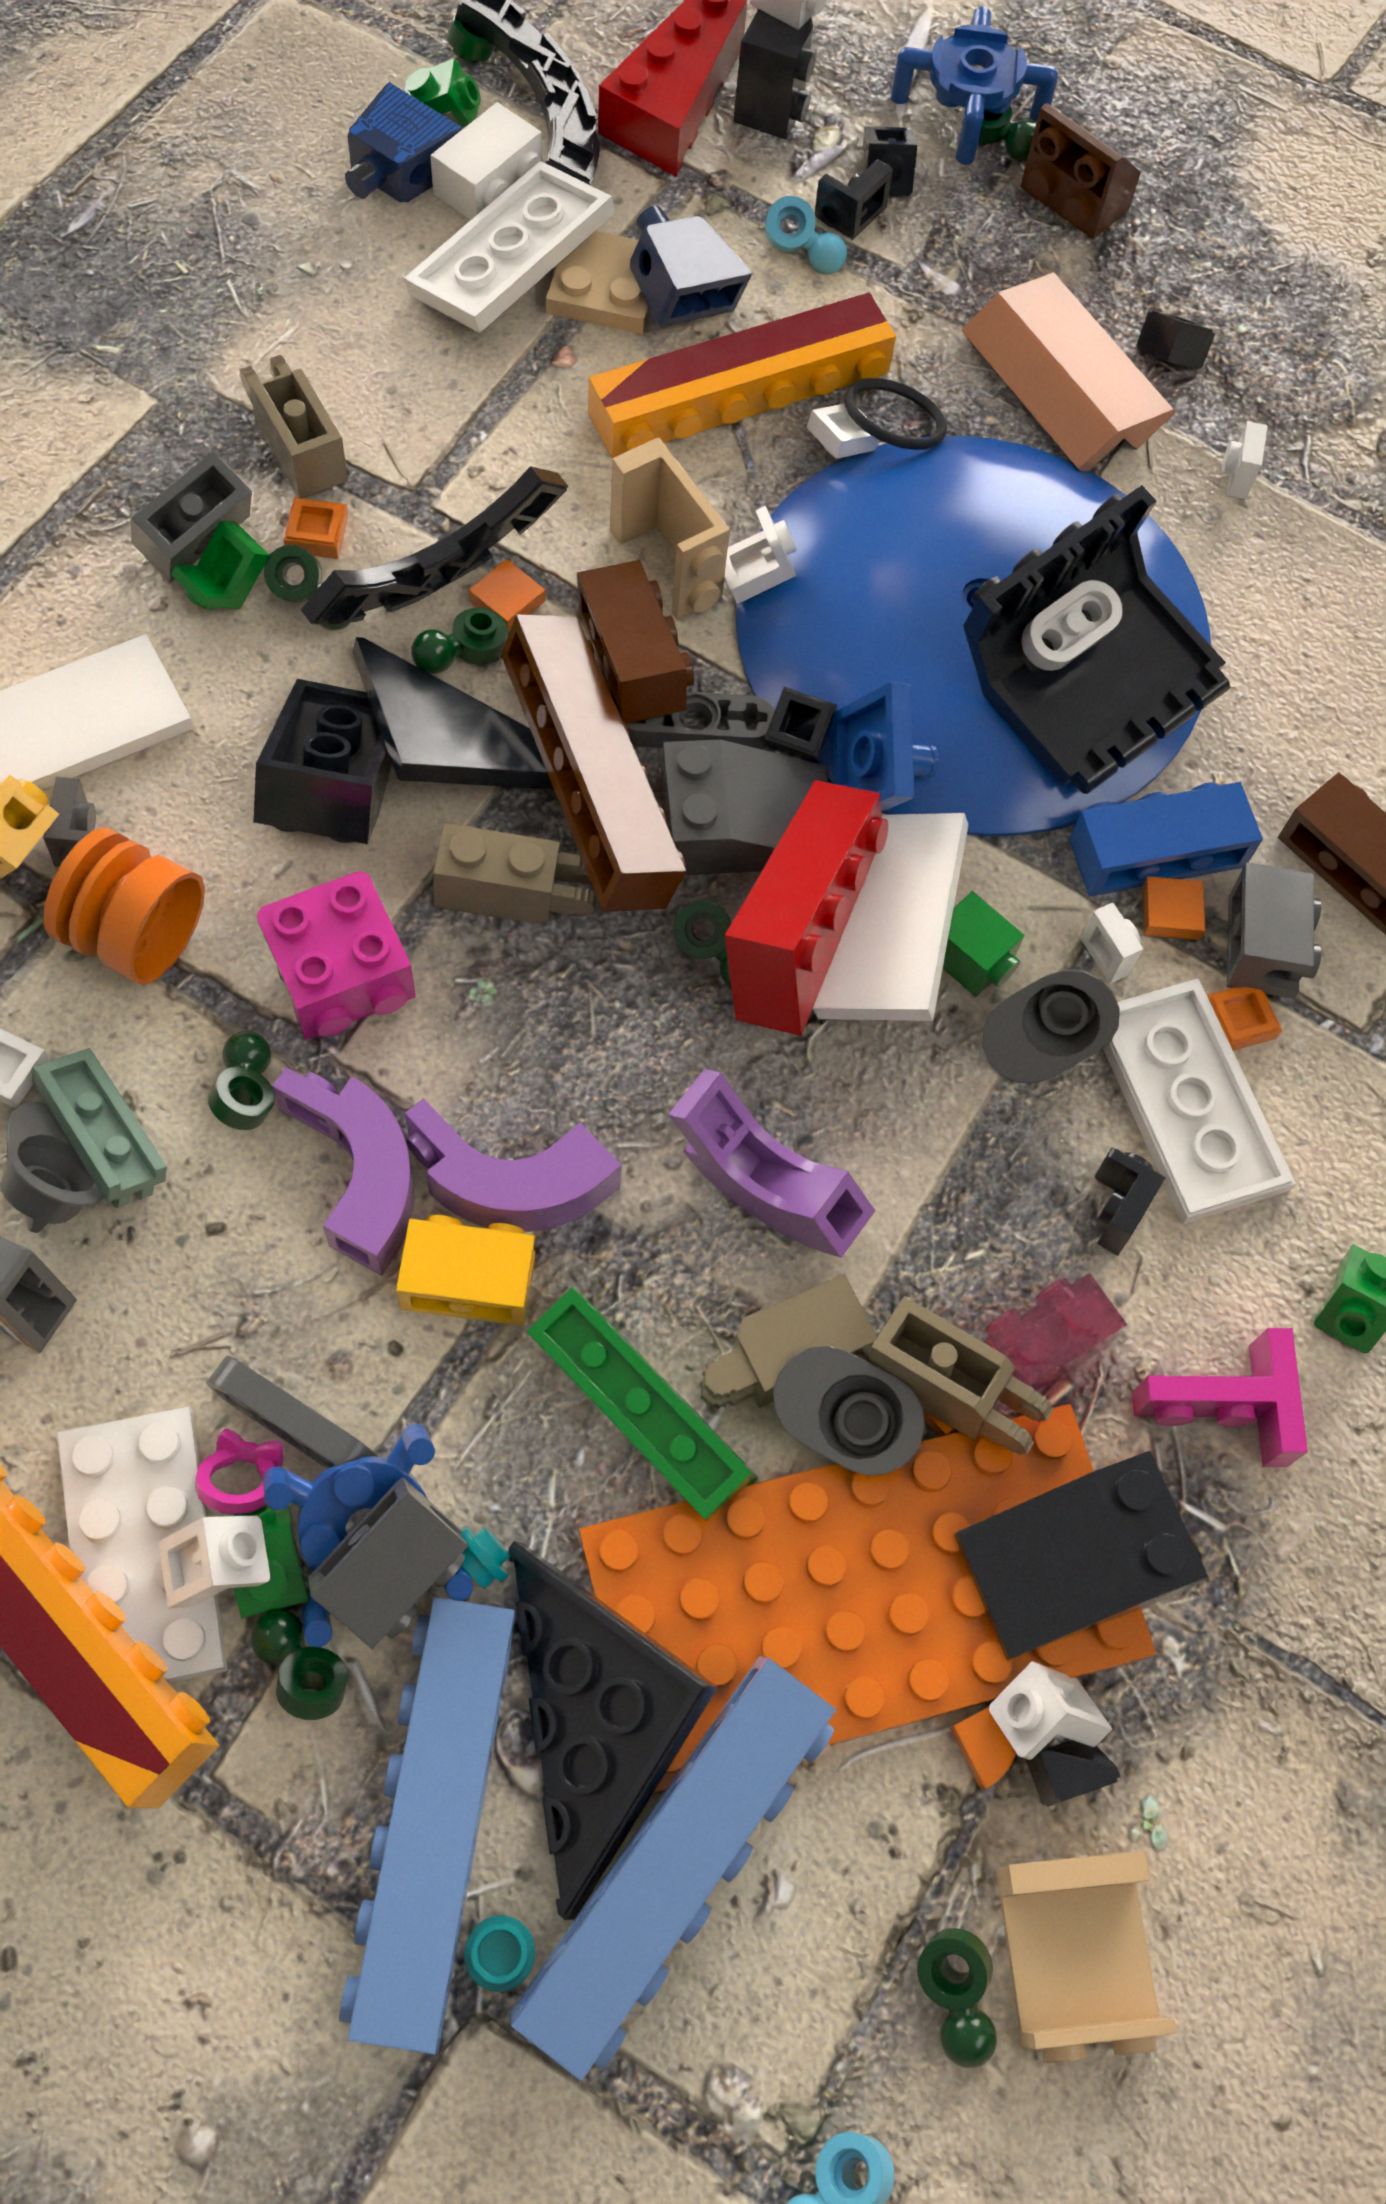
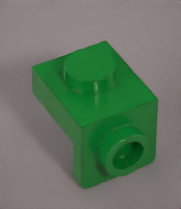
[404,58,481,129]
[171,520,270,610]
[1314,1244,1386,1353]
[234,1505,308,1619]

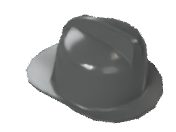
[982,969,1120,1083]
[0,1102,104,1233]
[773,1346,925,1476]

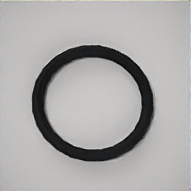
[845,378,947,450]

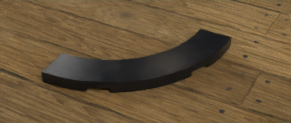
[455,0,600,185]
[300,466,569,625]

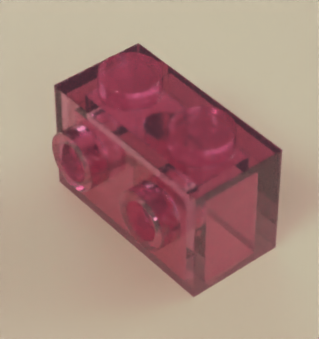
[984,1273,1128,1409]

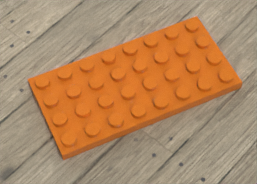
[579,1404,1157,1795]

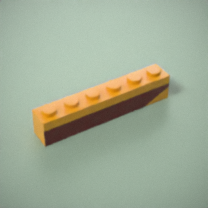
[588,292,896,458]
[0,1464,220,1809]

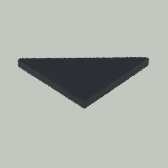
[352,637,554,790]
[508,1541,718,1921]

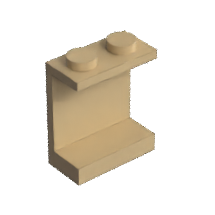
[610,437,730,620]
[995,1851,1177,2063]

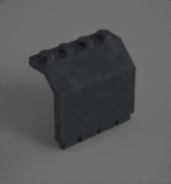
[963,485,1230,794]

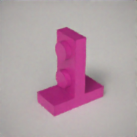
[1132,1328,1308,1467]

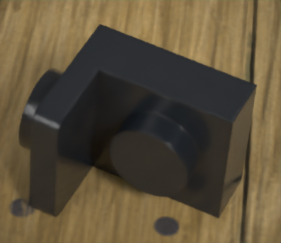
[863,126,918,196]
[814,159,893,240]
[1094,1148,1166,1256]

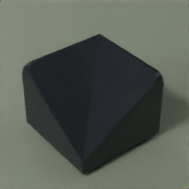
[1136,310,1216,369]
[764,686,837,764]
[1026,1740,1121,1807]

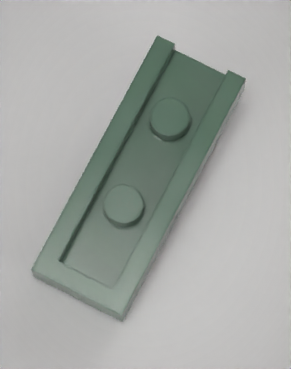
[32,1048,167,1208]

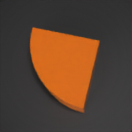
[949,1707,1016,1791]

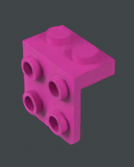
[257,871,416,1040]

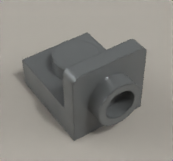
[43,777,96,867]

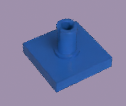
[831,681,939,812]

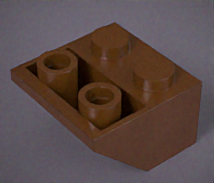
[1020,103,1141,239]

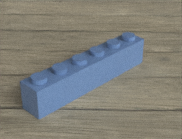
[339,1597,516,2055]
[510,1656,837,2082]

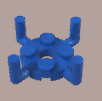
[890,6,1058,165]
[263,1424,473,1647]

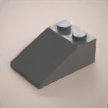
[660,740,828,875]

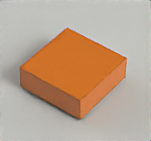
[283,497,348,559]
[469,558,545,632]
[1142,876,1205,940]
[1207,987,1282,1051]

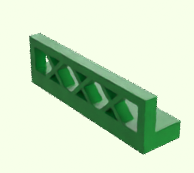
[526,1286,759,1521]

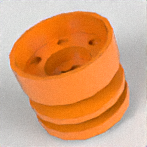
[43,827,205,986]

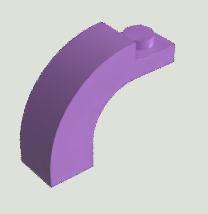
[272,1067,414,1276]
[668,1069,875,1258]
[405,1098,622,1232]

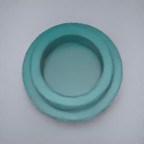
[460,1526,511,1589]
[464,1915,536,1992]

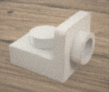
[158,1516,270,1609]
[989,1661,1112,1760]

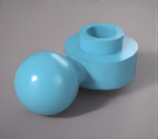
[765,196,847,274]
[786,2132,894,2204]

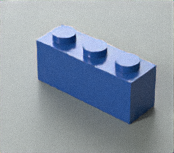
[1069,782,1263,897]

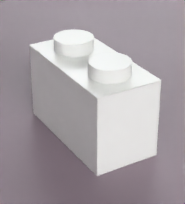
[431,102,543,220]

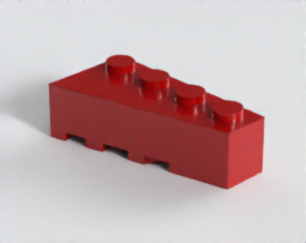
[598,0,748,177]
[725,780,888,1036]

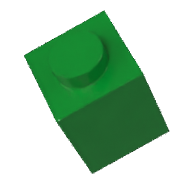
[943,891,1025,997]

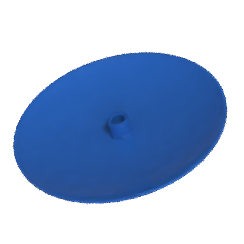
[735,436,1211,836]

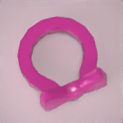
[195,1428,283,1515]

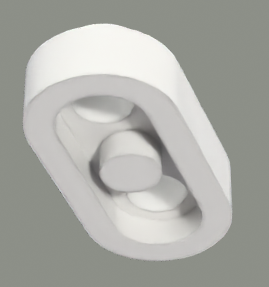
[1022,580,1122,671]

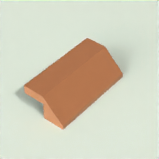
[961,272,1176,471]

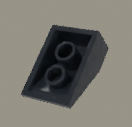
[733,9,817,140]
[253,679,392,845]
[954,1451,1208,1661]

